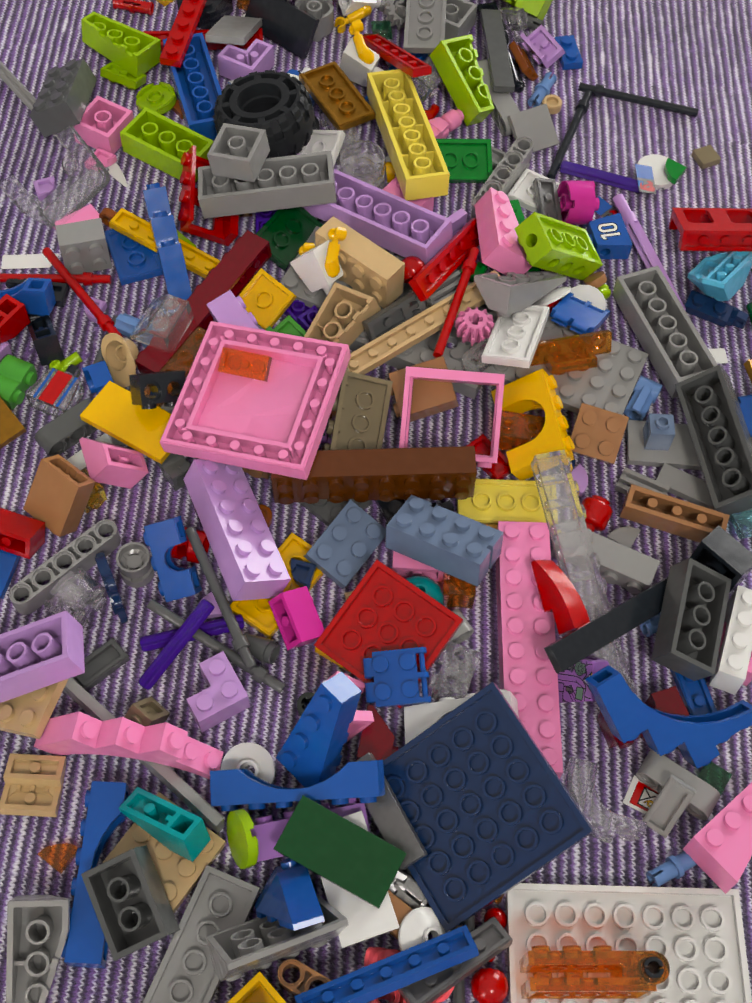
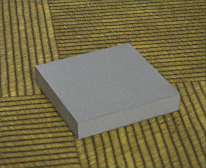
[507,104,560,153]

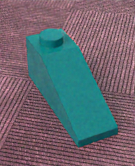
[119,787,211,862]

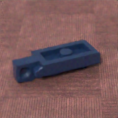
[685,290,749,329]

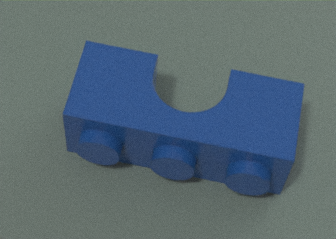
[143,516,202,602]

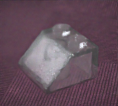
[130,294,194,354]

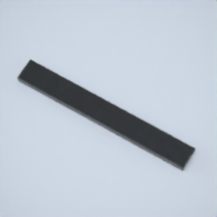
[544,577,668,673]

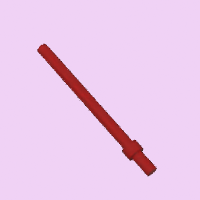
[42,247,122,336]
[433,247,479,358]
[0,272,112,286]

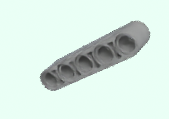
[477,58,520,137]
[471,136,534,218]
[9,519,121,615]

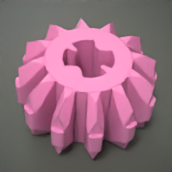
[455,306,494,346]

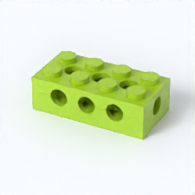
[515,212,603,280]

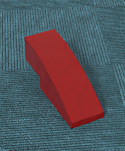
[531,560,590,635]

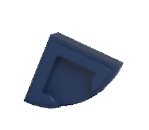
[291,558,316,591]

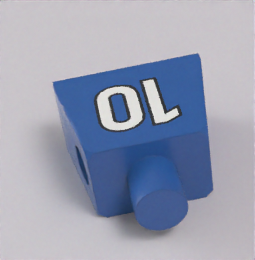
[586,213,633,259]

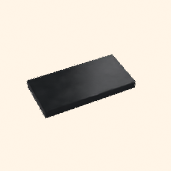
[245,0,320,59]

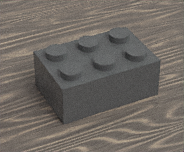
[81,845,180,961]

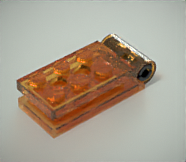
[519,945,670,999]

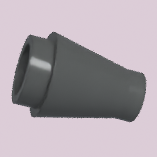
[243,633,280,664]

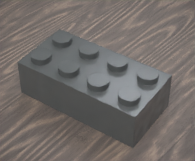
[30,58,97,137]
[651,558,732,681]

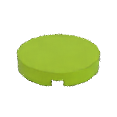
[136,82,177,115]
[227,809,259,869]

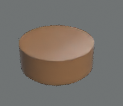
[583,271,607,288]

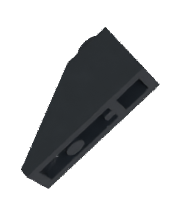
[27,314,65,366]

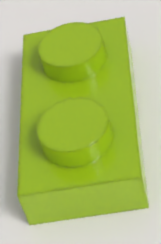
[100,62,147,90]

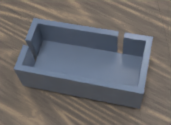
[385,494,504,587]

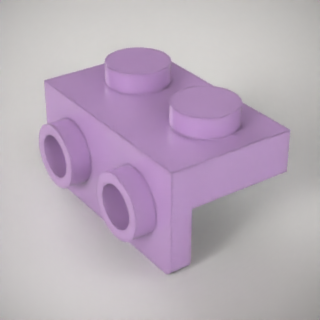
[520,24,565,69]

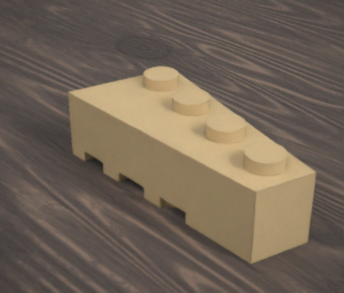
[304,282,381,346]

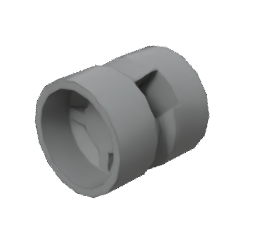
[116,542,154,588]

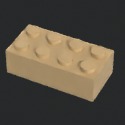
[315,216,405,308]

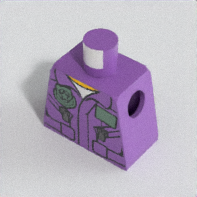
[558,655,609,703]

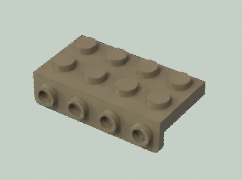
[322,368,393,450]

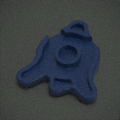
[95,552,128,624]

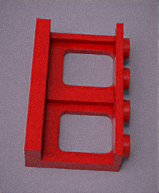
[178,145,239,246]
[669,208,752,251]

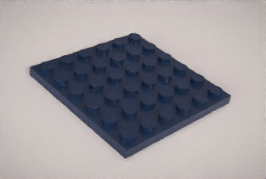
[383,682,594,933]

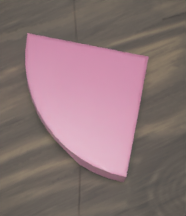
[86,148,117,169]

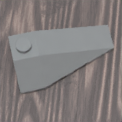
[474,271,567,317]
[6,894,70,1003]

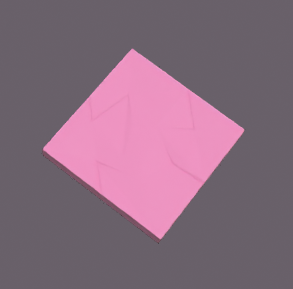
[160,321,351,480]

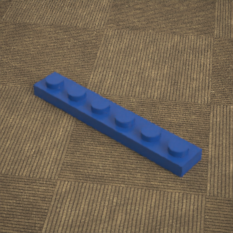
[294,925,479,1003]

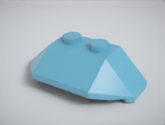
[687,251,752,301]

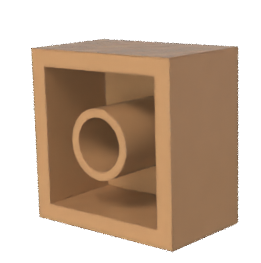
[571,403,629,465]

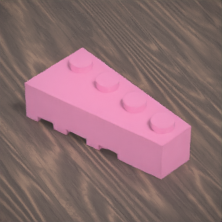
[474,187,532,276]
[683,782,752,894]

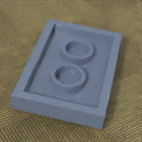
[304,499,386,589]

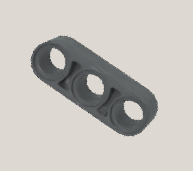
[35,398,98,456]

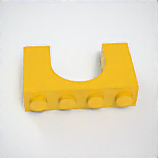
[491,368,575,480]

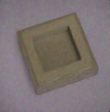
[691,144,721,169]

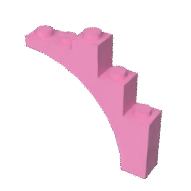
[34,711,224,779]

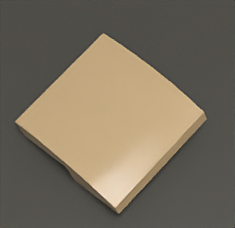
[0,753,67,817]

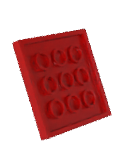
[314,559,464,709]

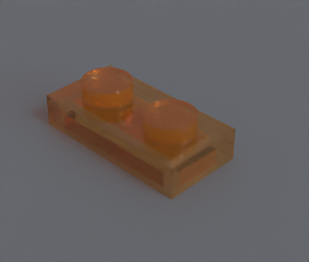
[218,347,272,382]

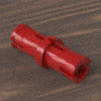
[113,0,154,16]

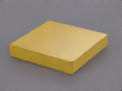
[238,268,297,330]

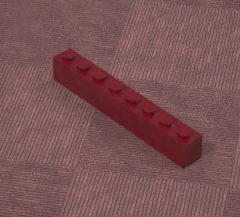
[135,230,272,374]

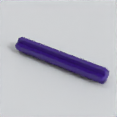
[560,160,640,193]
[138,599,215,690]
[140,614,245,652]

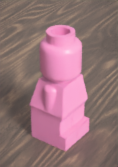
[428,109,464,139]

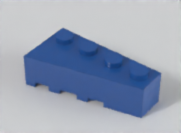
[276,672,362,787]

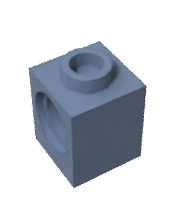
[643,413,675,451]

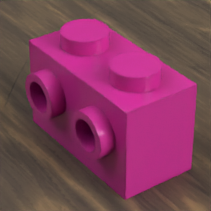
[268,586,324,650]

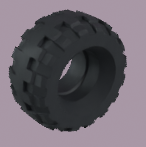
[213,70,315,159]

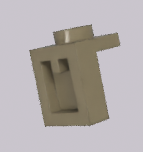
[124,696,170,726]

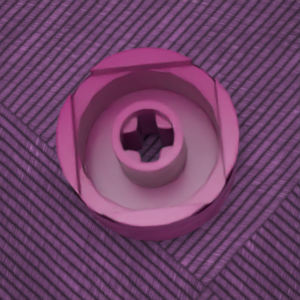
[557,180,600,225]

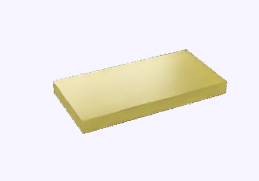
[457,479,557,529]

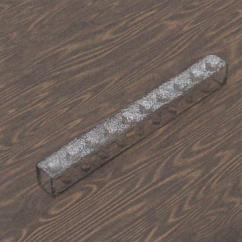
[531,449,637,710]

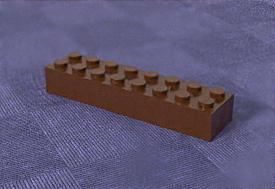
[271,446,477,505]

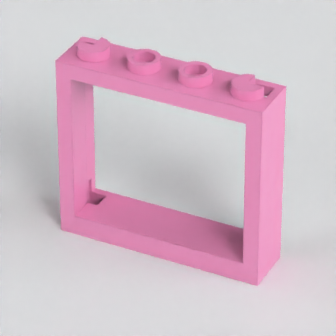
[399,366,505,468]

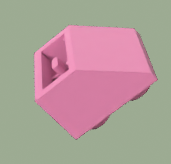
[79,437,149,489]

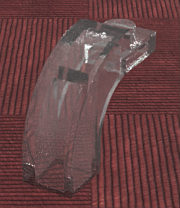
[563,757,647,843]

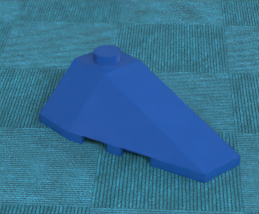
[254,858,325,931]

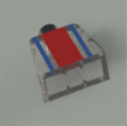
[25,364,84,418]

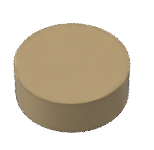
[541,94,562,114]

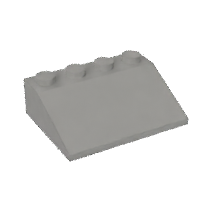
[206,895,349,981]

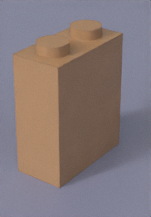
[388,356,459,422]
[23,454,95,537]

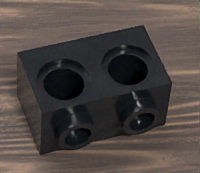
[129,370,186,409]

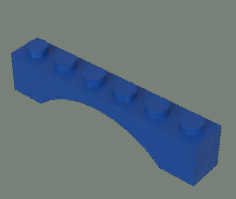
[0,278,56,316]
[210,760,385,811]
[61,781,130,968]

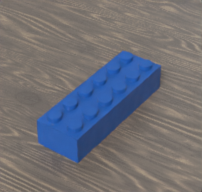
[163,33,222,140]

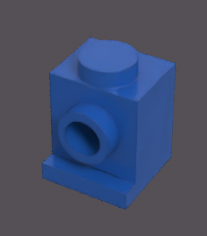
[82,360,114,395]

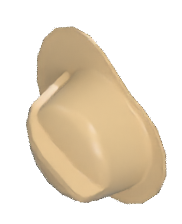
[101,333,139,388]

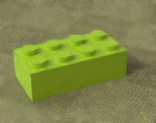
[120,107,214,182]

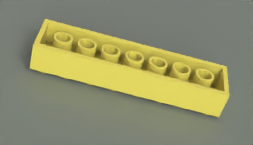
[367,69,450,201]

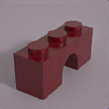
[596,686,689,749]

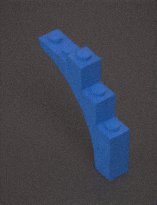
[142,183,192,303]
[585,665,752,769]

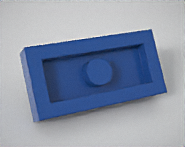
[554,35,583,70]

